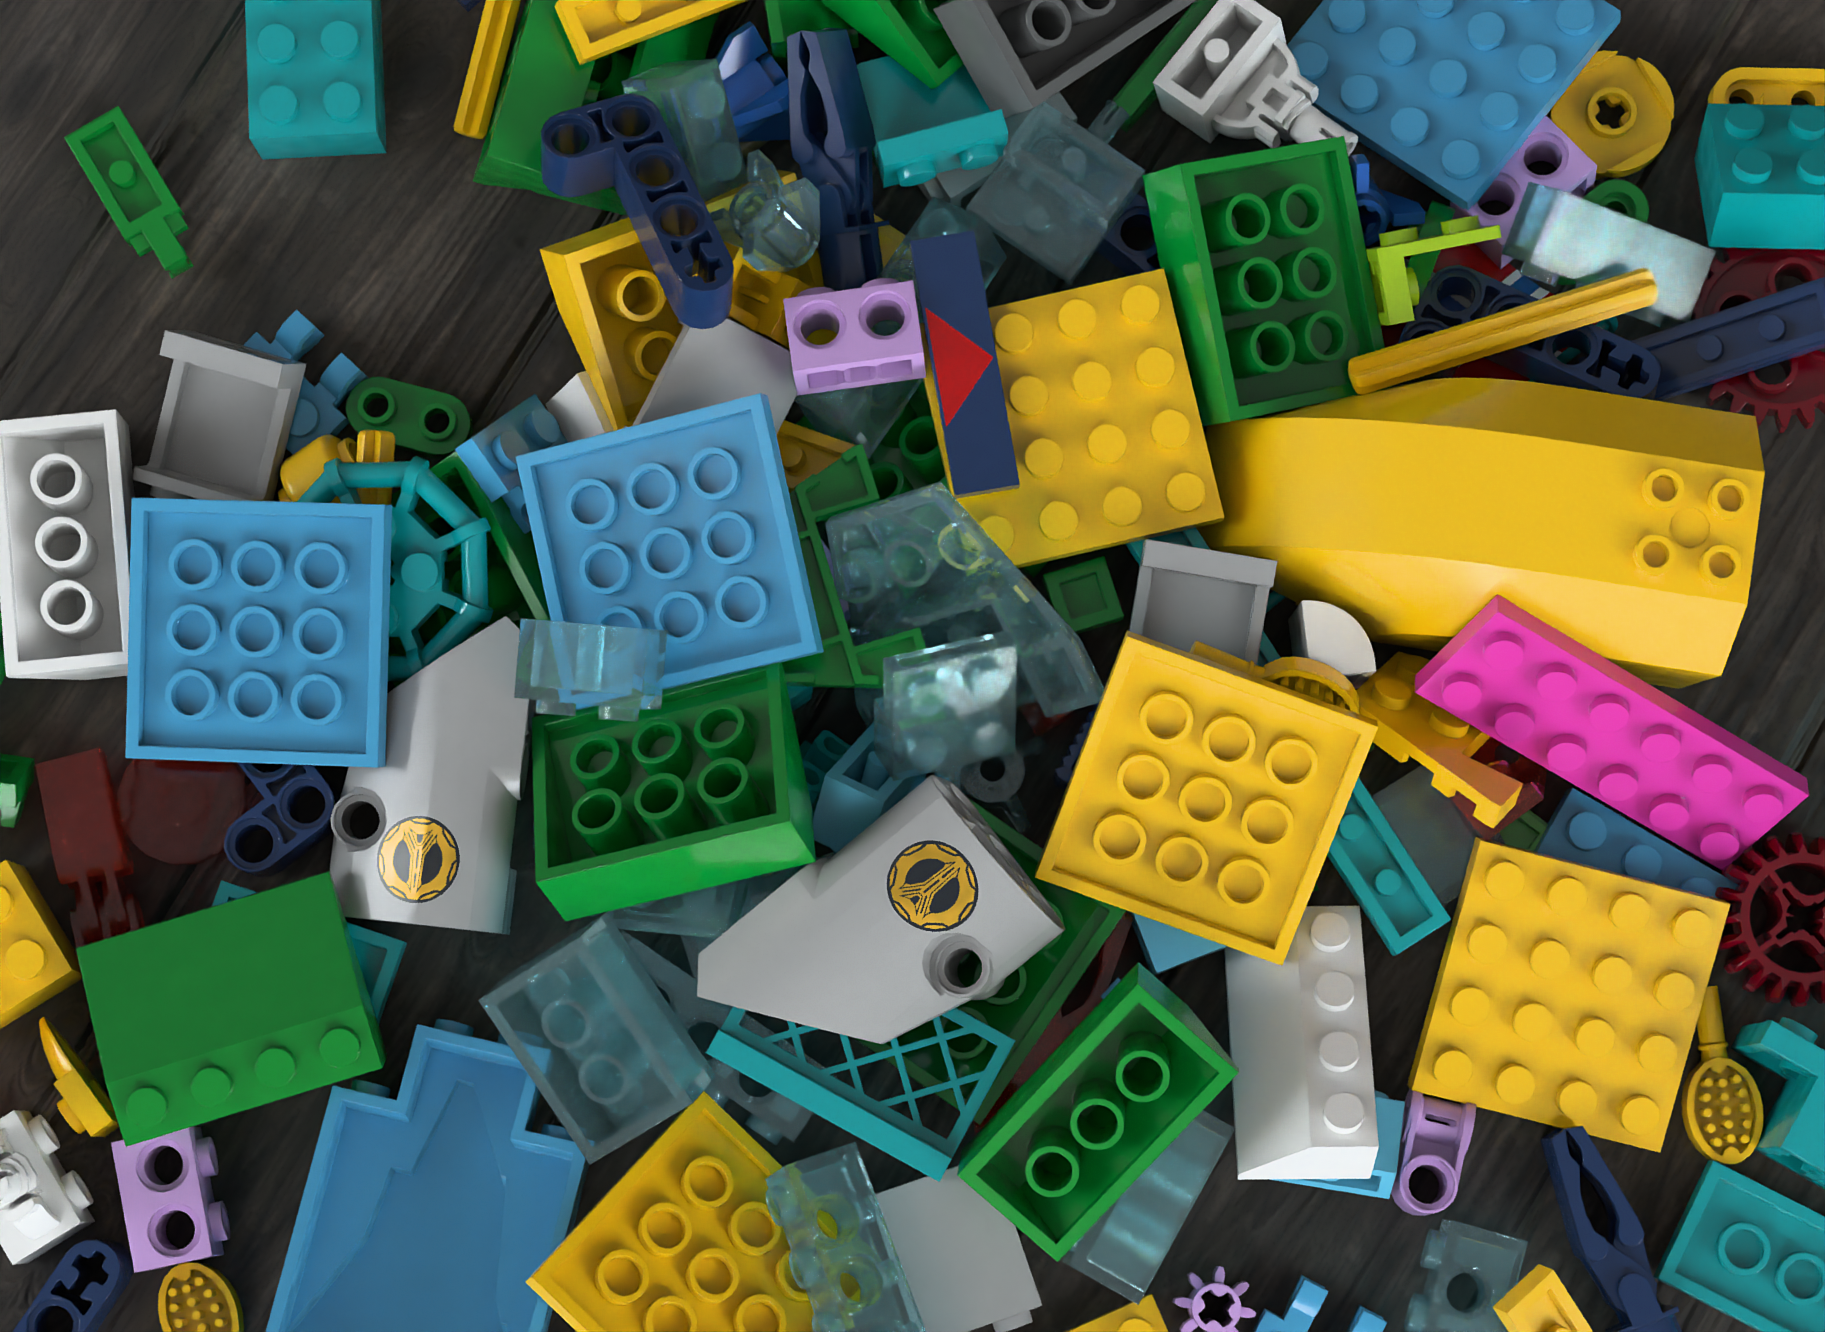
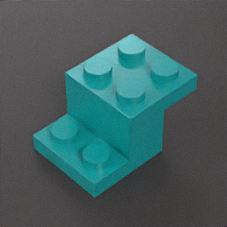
[1730,1017,1825,1190]

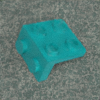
[857,56,1009,188]

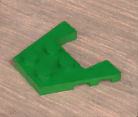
[782,443,937,690]

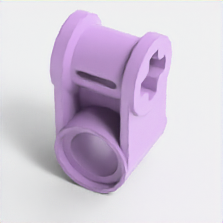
[1391,1088,1476,1216]

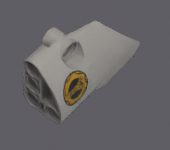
[329,616,537,935]
[697,775,1065,1044]

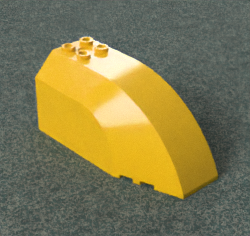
[1196,378,1765,689]

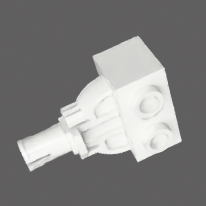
[1153,0,1358,156]
[0,1110,95,1265]

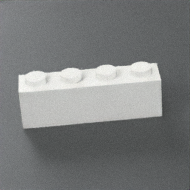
[0,409,135,680]
[1224,906,1379,1180]

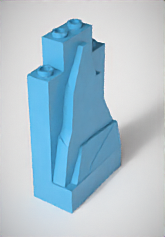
[266,1019,592,1332]

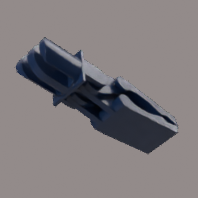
[787,27,889,291]
[1541,1126,1682,1332]

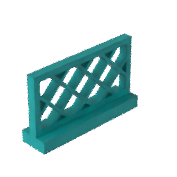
[706,1006,1016,1182]

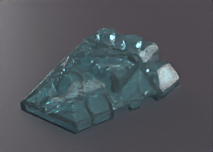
[825,482,1104,748]

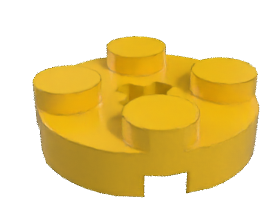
[1546,50,1675,180]

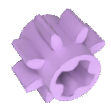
[1172,1266,1256,1332]

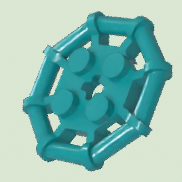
[297,456,494,682]

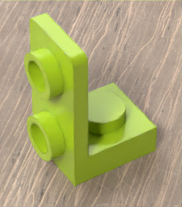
[1366,215,1502,325]

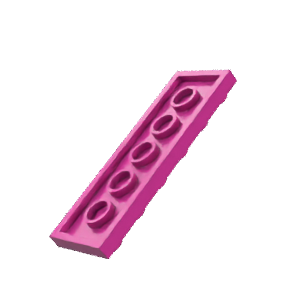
[1415,594,1809,871]

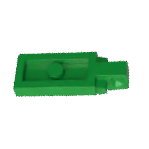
[64,106,194,279]

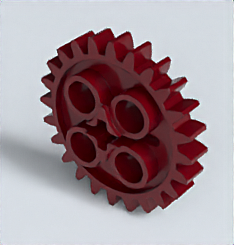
[1678,247,1825,433]

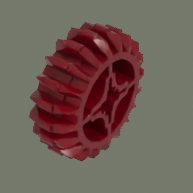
[1715,832,1825,1008]

